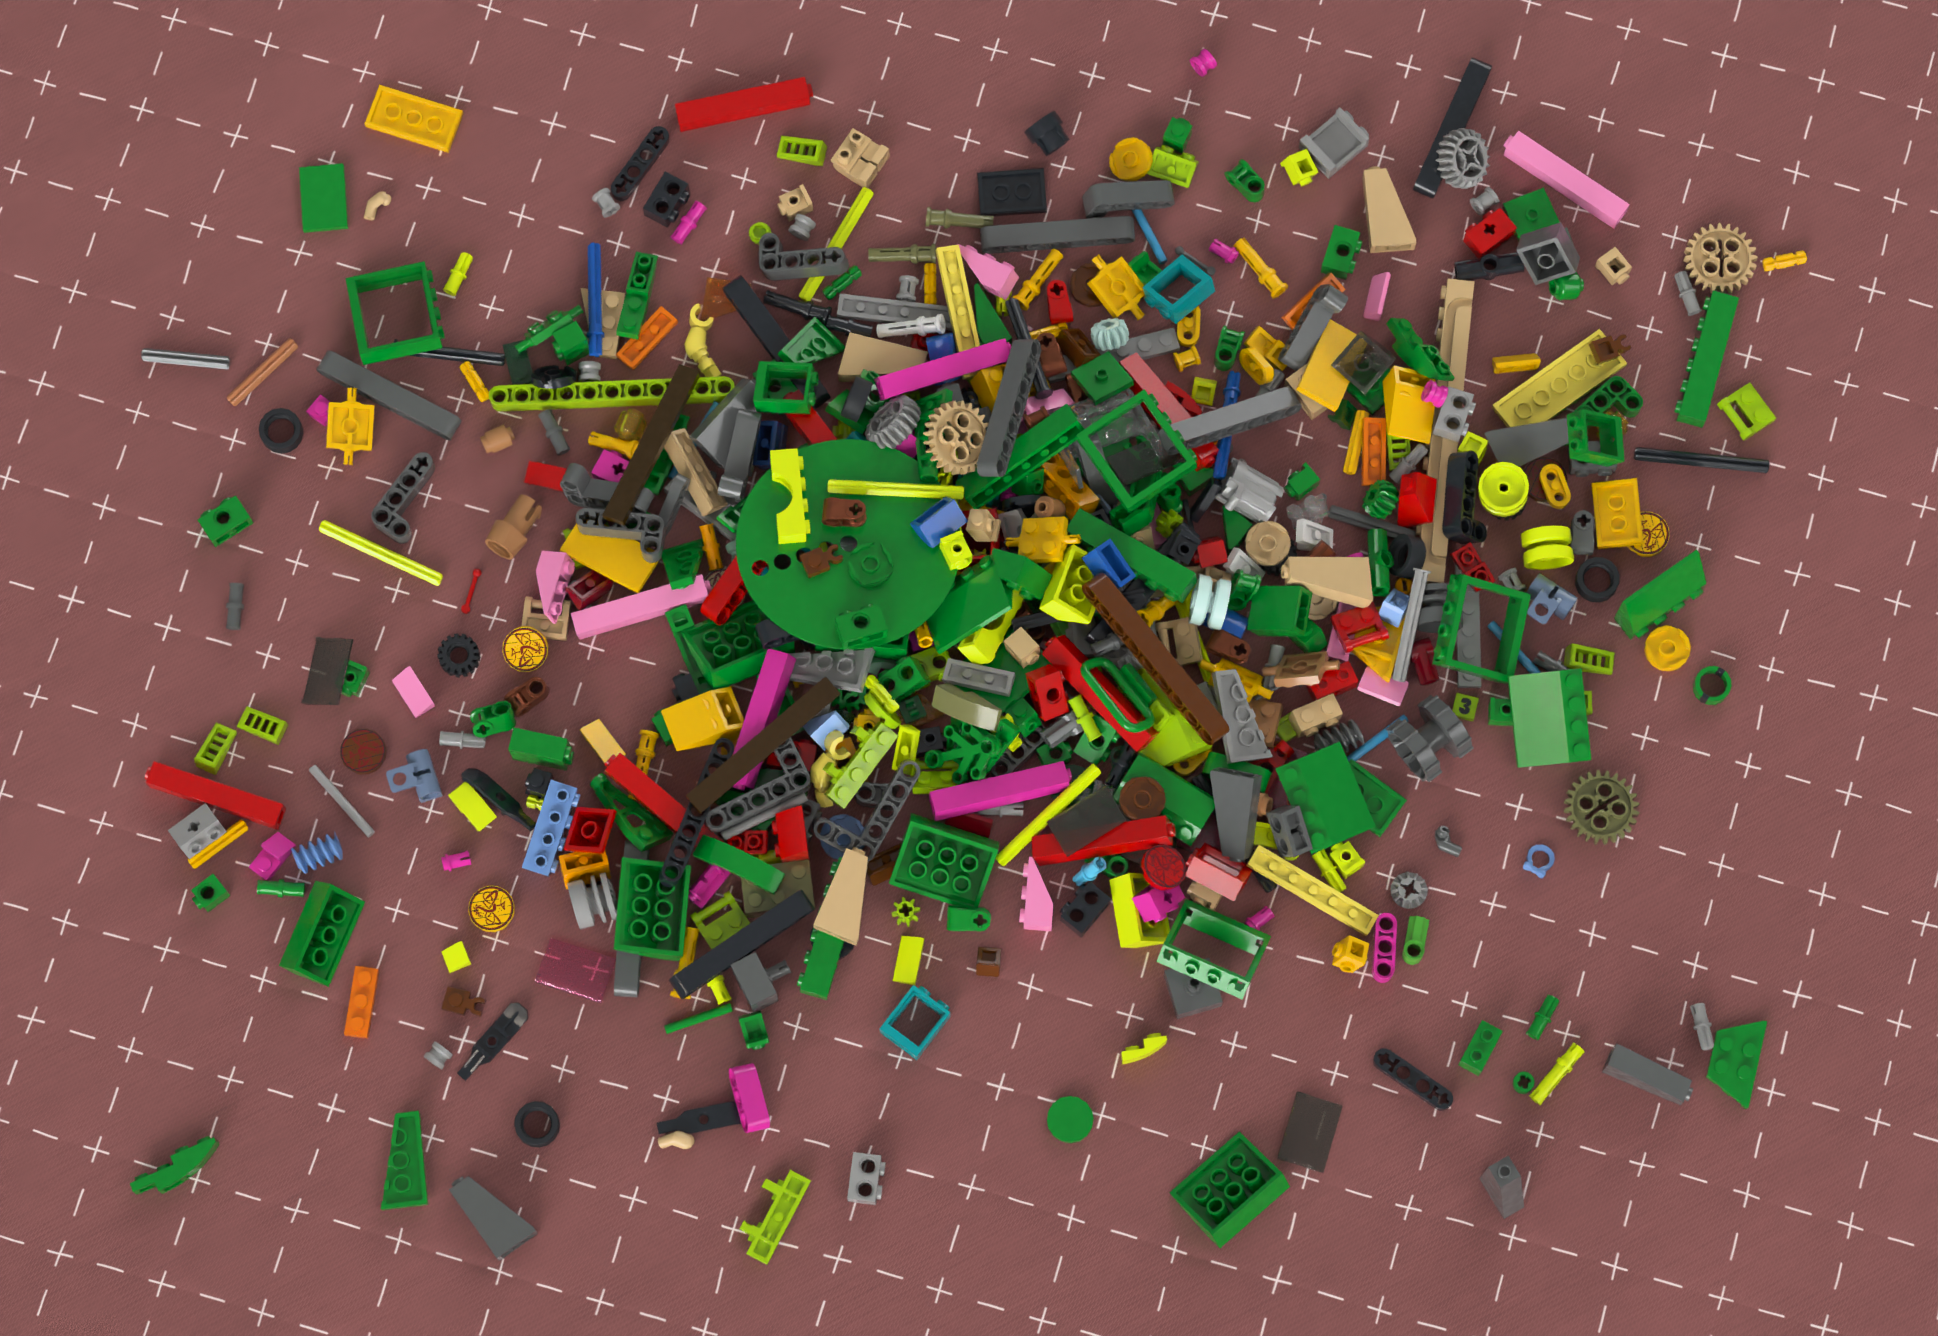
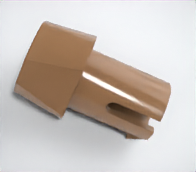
[485,494,542,560]

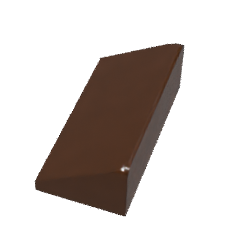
[1056,328,1101,368]
[867,843,901,886]

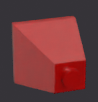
[1397,472,1437,528]
[563,807,617,854]

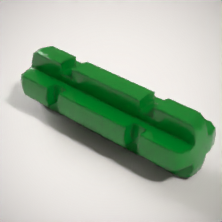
[822,265,862,300]

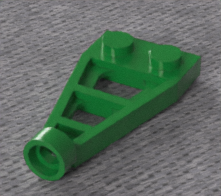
[914,388,953,483]
[590,773,674,852]

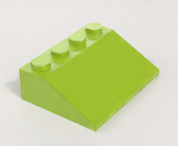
[1117,672,1212,768]

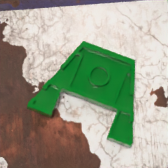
[946,685,1021,776]

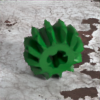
[1362,480,1399,519]

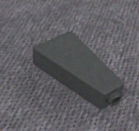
[689,378,757,469]
[1484,417,1569,467]
[1210,767,1262,862]
[1602,1043,1693,1105]
[1479,1155,1524,1219]
[449,1176,538,1261]

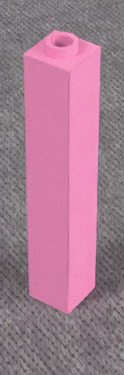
[1504,131,1630,229]
[571,574,712,640]

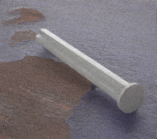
[1392,568,1431,682]

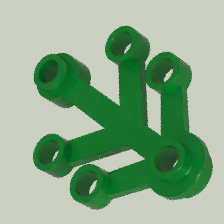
[925,722,1001,784]

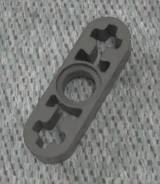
[653,474,690,537]

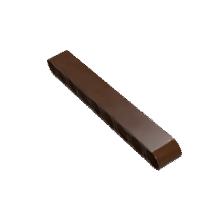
[1082,572,1230,745]

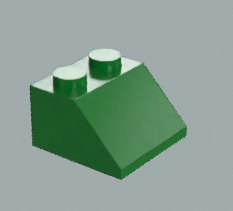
[992,548,1053,600]

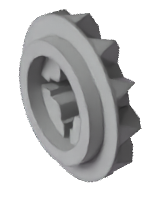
[1391,871,1428,909]

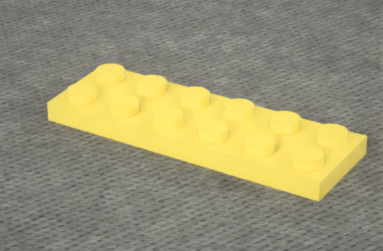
[1492,329,1627,427]

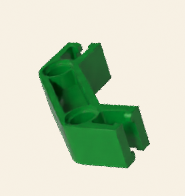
[1109,434,1163,536]

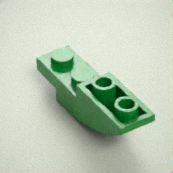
[616,252,658,340]
[1386,318,1455,381]
[130,1136,219,1195]

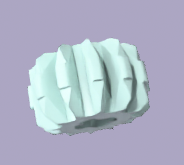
[1091,318,1129,351]

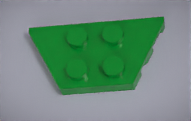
[1706,1021,1767,1109]

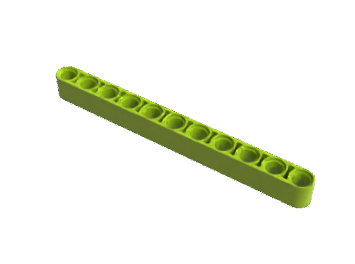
[489,376,735,412]

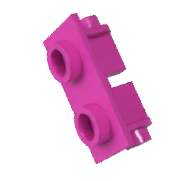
[688,864,731,909]

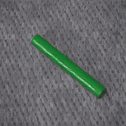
[664,1003,733,1034]

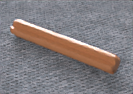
[227,338,298,406]

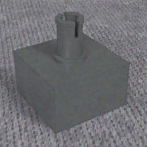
[1516,222,1580,285]
[731,952,791,1012]
[1164,958,1223,1019]

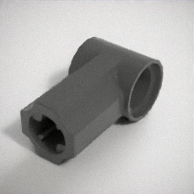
[1040,707,1084,748]

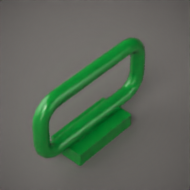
[1080,657,1158,733]

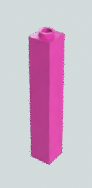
[874,338,1011,401]
[732,649,796,791]
[929,761,1072,821]

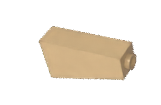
[1362,166,1416,253]
[838,333,930,382]
[1281,557,1373,608]
[813,847,868,946]

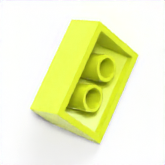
[1039,544,1095,624]
[1109,873,1170,948]

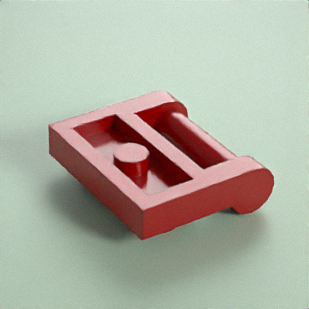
[1330,602,1389,653]

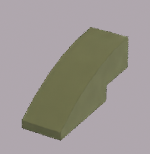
[932,683,1002,731]

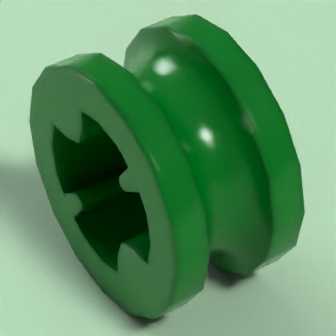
[1512,1071,1535,1094]

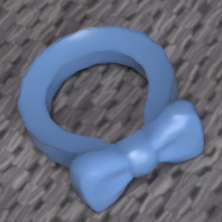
[1523,845,1555,879]

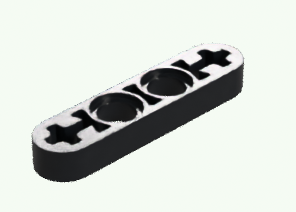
[611,126,669,201]
[1373,1048,1453,1111]

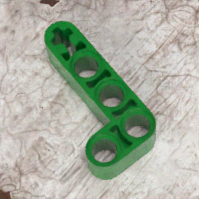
[1564,376,1643,446]

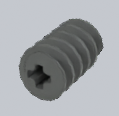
[1313,719,1365,752]

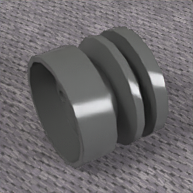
[1417,583,1463,633]

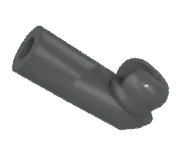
[1434,826,1462,857]

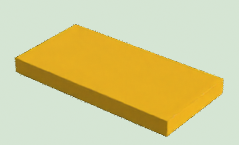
[364,85,463,153]
[1296,319,1367,412]
[560,519,659,593]

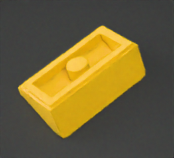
[1492,353,1541,374]
[580,719,626,764]

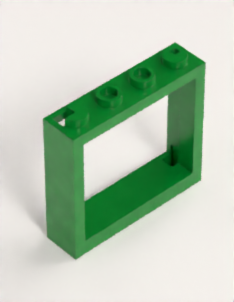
[345,261,445,365]
[1076,389,1198,514]
[1432,574,1531,683]
[1156,899,1271,1000]

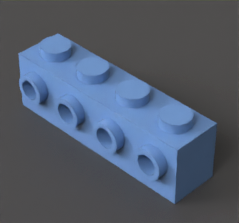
[522,780,581,877]

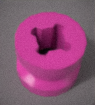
[1189,49,1217,77]
[1421,380,1448,408]

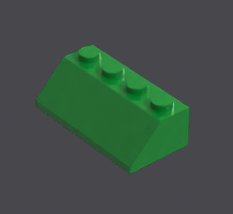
[1112,752,1215,846]
[279,881,365,987]

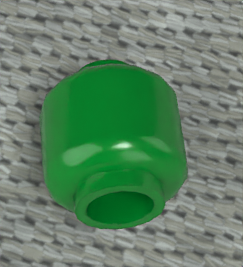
[1549,272,1584,301]

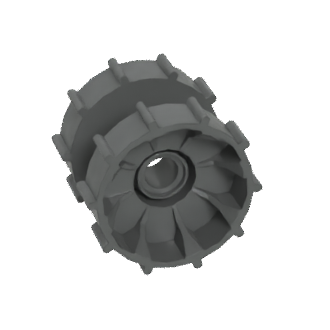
[1386,695,1474,782]

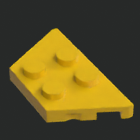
[1351,605,1406,682]

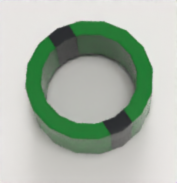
[1693,666,1732,705]

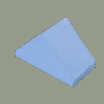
[1379,588,1410,628]
[803,710,850,751]

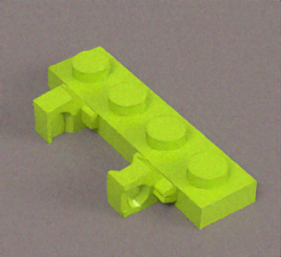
[823,721,898,809]
[739,1170,811,1265]

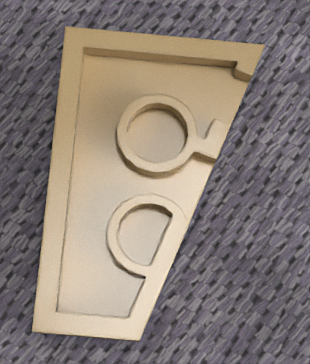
[581,288,626,359]

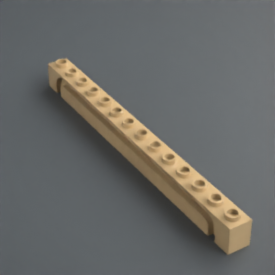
[1416,278,1475,584]

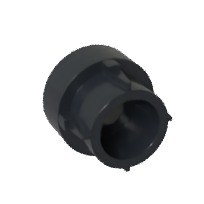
[1024,111,1070,156]

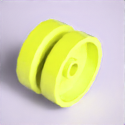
[1478,462,1529,517]
[1521,525,1574,570]

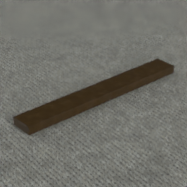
[602,364,701,525]
[685,676,841,814]

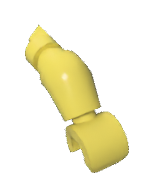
[684,304,721,377]
[810,730,851,808]

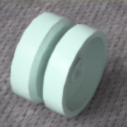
[1188,574,1231,630]

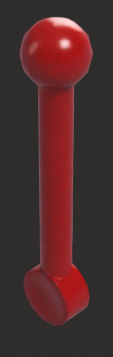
[461,569,482,614]

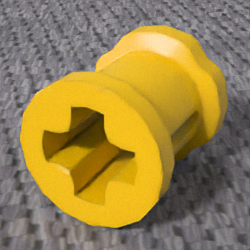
[1173,346,1201,372]

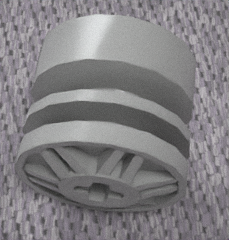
[567,872,618,930]

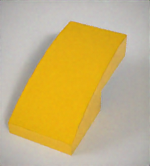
[1243,326,1287,371]

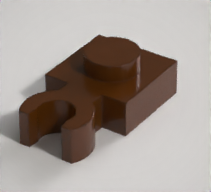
[1589,334,1631,365]
[800,544,843,578]
[441,986,486,1016]

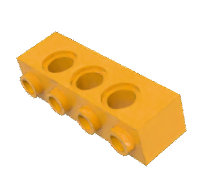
[1040,454,1100,520]

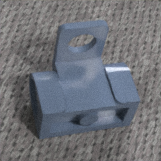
[1527,573,1578,624]
[386,749,443,803]

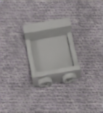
[1299,107,1369,179]

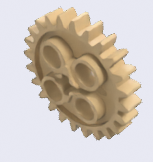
[1683,223,1758,294]
[923,400,989,475]

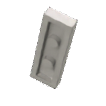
[942,658,1015,697]

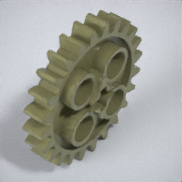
[1564,770,1639,845]

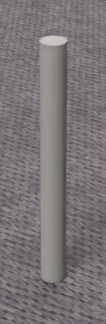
[309,765,375,838]
[721,792,808,841]

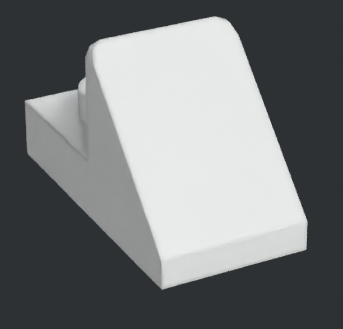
[1296,519,1333,551]
[1223,547,1266,580]

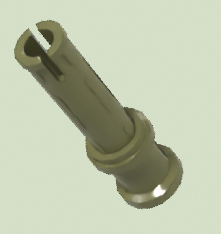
[925,207,994,229]
[868,244,936,264]

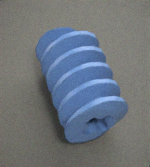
[291,831,343,874]

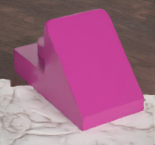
[249,832,296,881]

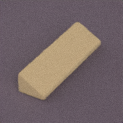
[664,428,728,516]

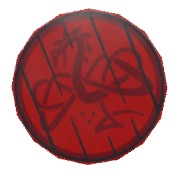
[1141,844,1186,891]

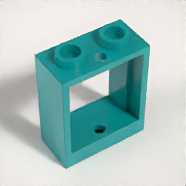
[1143,254,1215,324]
[879,985,951,1060]

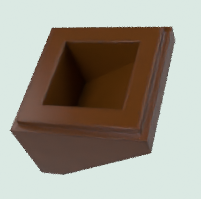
[976,947,1001,977]

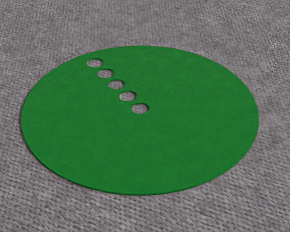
[736,439,961,650]

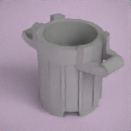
[1215,457,1284,523]

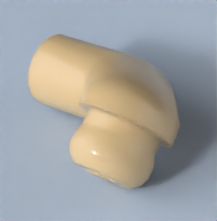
[364,191,391,221]
[658,1131,695,1149]

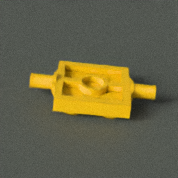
[1087,254,1145,321]
[326,388,374,465]
[1006,516,1081,563]
[1199,658,1274,703]

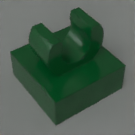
[1328,399,1357,430]
[898,694,927,724]

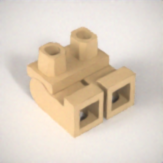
[831,128,890,188]

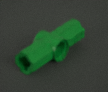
[1367,528,1394,597]

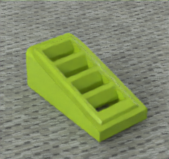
[777,136,827,166]
[1386,424,1411,471]
[1564,643,1615,675]
[237,706,288,745]
[194,722,237,775]

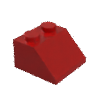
[772,806,809,863]

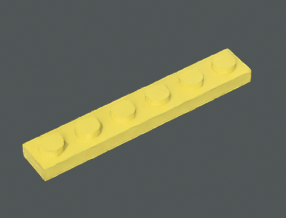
[936,244,980,380]
[1246,845,1379,936]

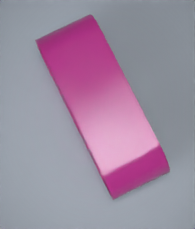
[1372,913,1397,983]
[729,1063,770,1133]

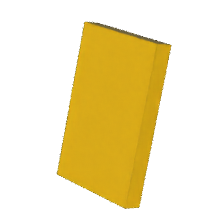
[1591,478,1644,549]

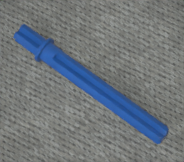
[586,242,605,357]
[1213,371,1241,480]

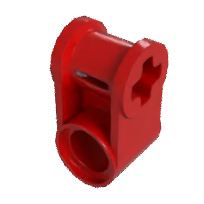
[1047,280,1074,326]

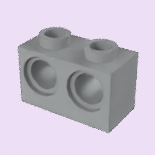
[1433,386,1476,442]
[847,1152,886,1205]

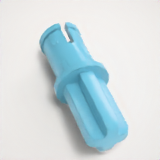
[1072,857,1106,886]

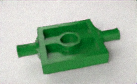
[515,304,583,354]

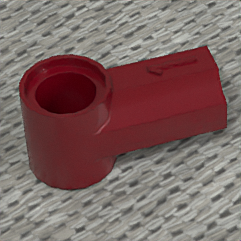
[1410,637,1440,686]

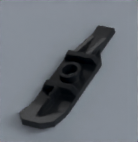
[461,768,536,831]
[457,1003,528,1081]
[657,1101,741,1134]

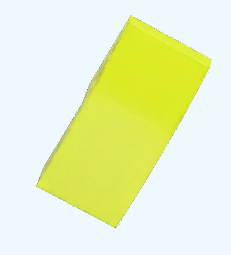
[448,781,497,831]
[1121,1033,1167,1064]

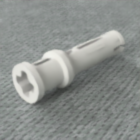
[876,314,946,338]

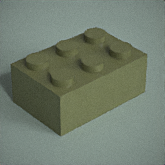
[741,859,816,919]

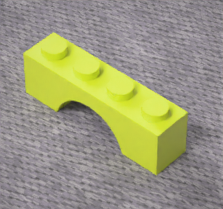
[770,448,810,544]
[958,590,1024,665]

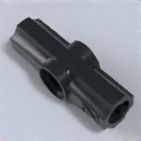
[1454,252,1525,281]

